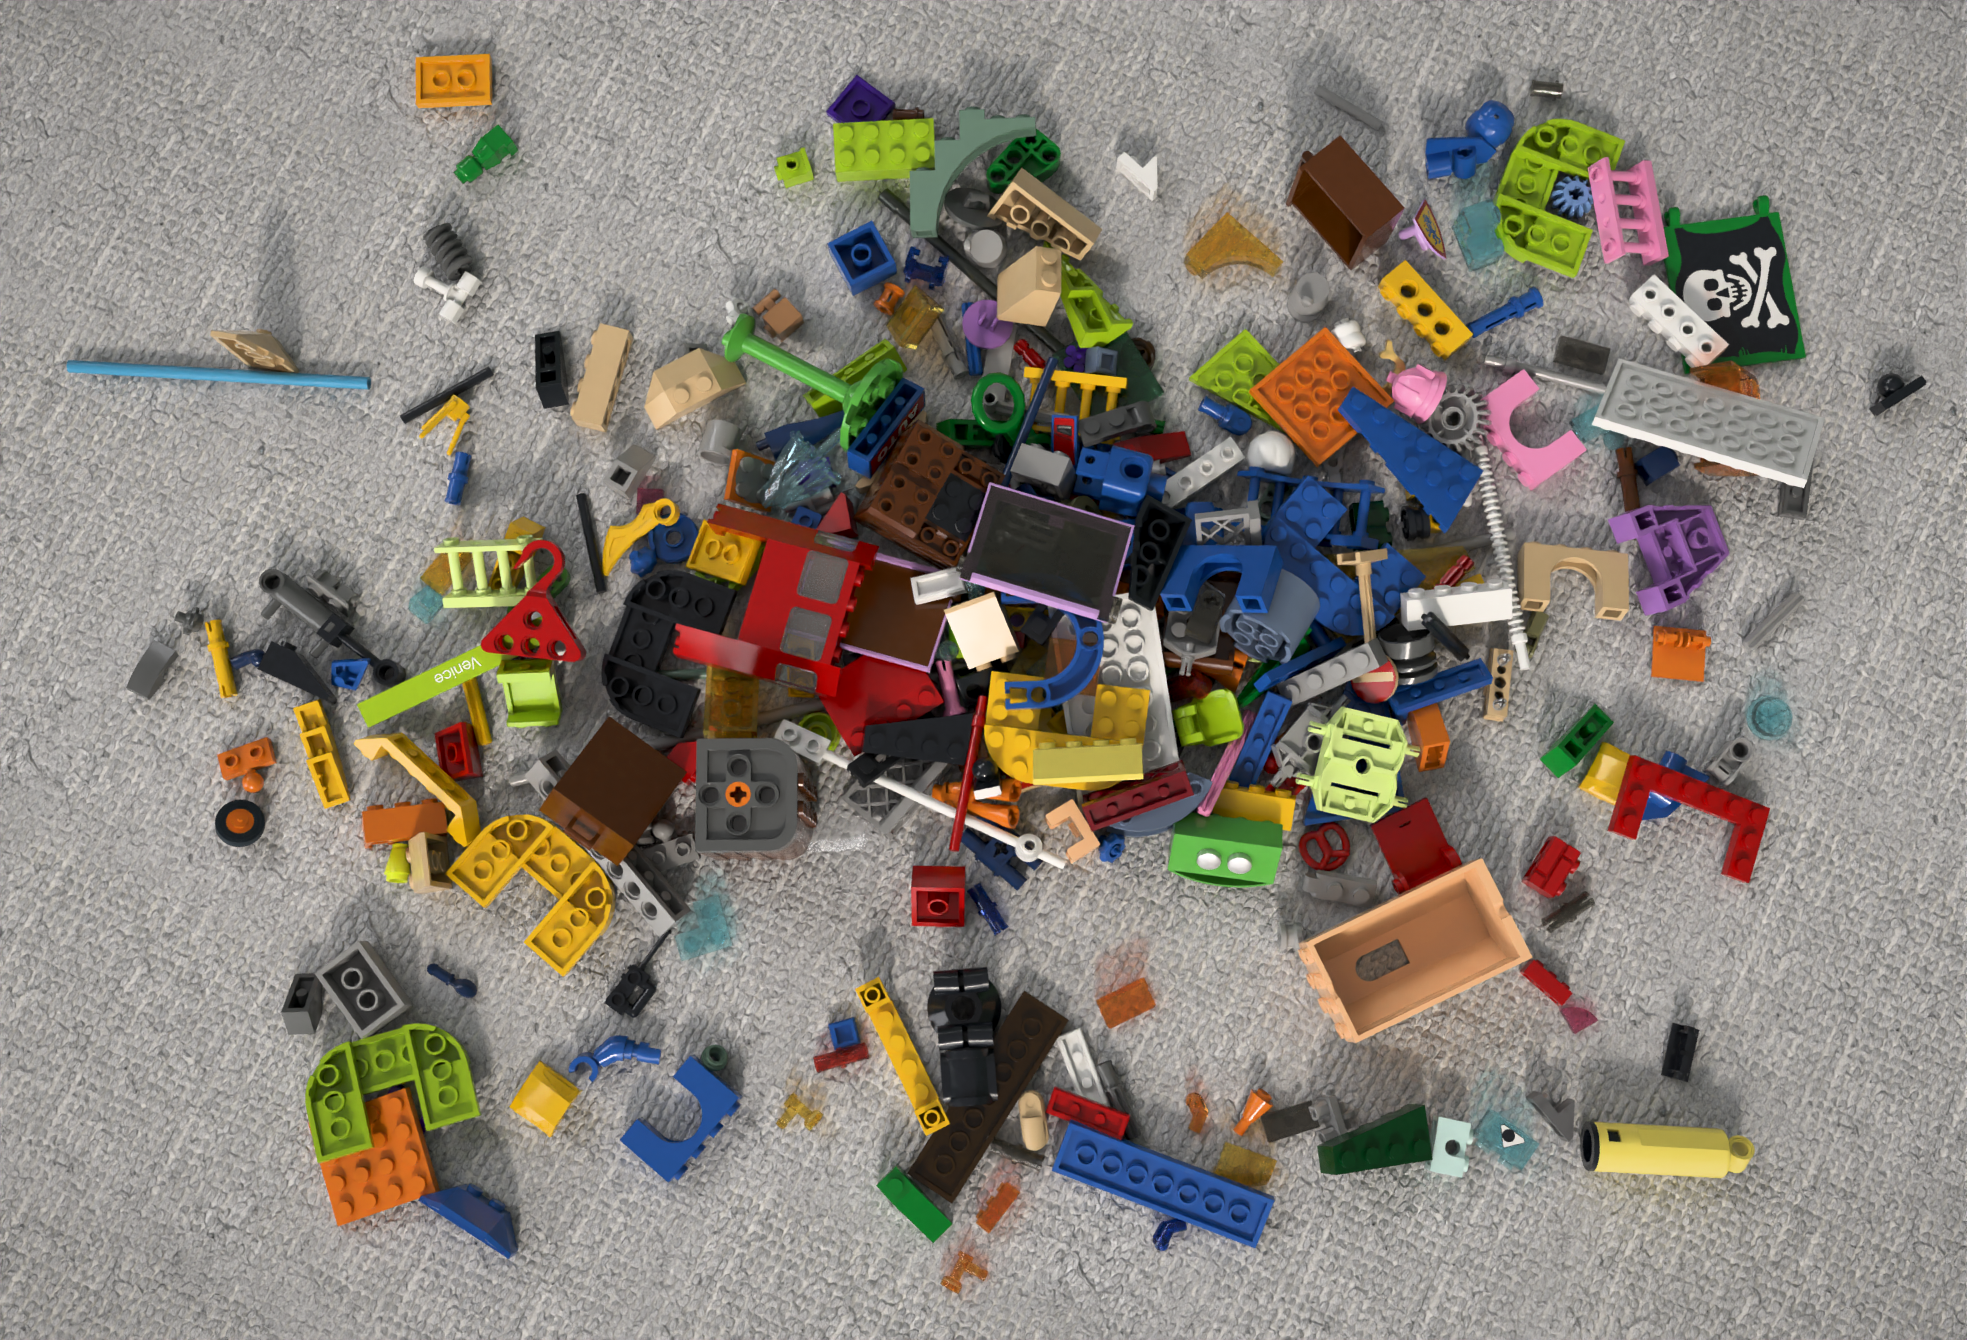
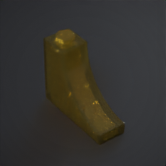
[1184,212,1283,279]

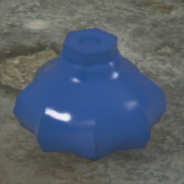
[629,547,657,577]
[1098,833,1126,863]

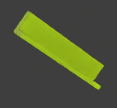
[803,339,907,418]

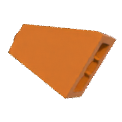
[1407,703,1450,772]

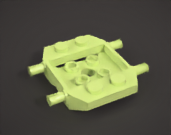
[1296,707,1420,823]

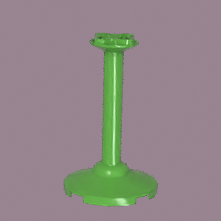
[722,313,904,452]

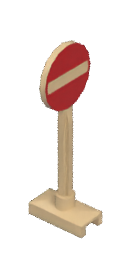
[1337,548,1399,703]

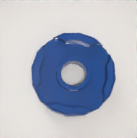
[648,513,699,564]

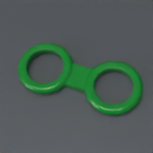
[971,372,1051,494]

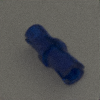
[966,882,1009,936]

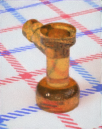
[940,1250,988,1294]

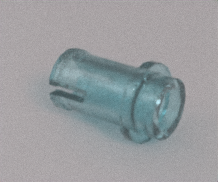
[933,640,959,663]

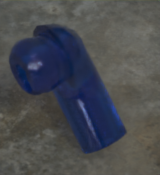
[1153,1218,1187,1251]

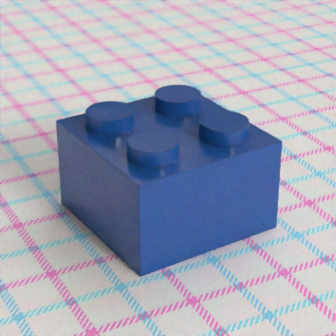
[827,221,897,296]

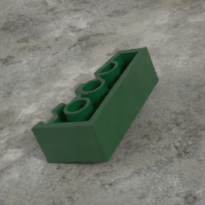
[1317,1104,1433,1175]

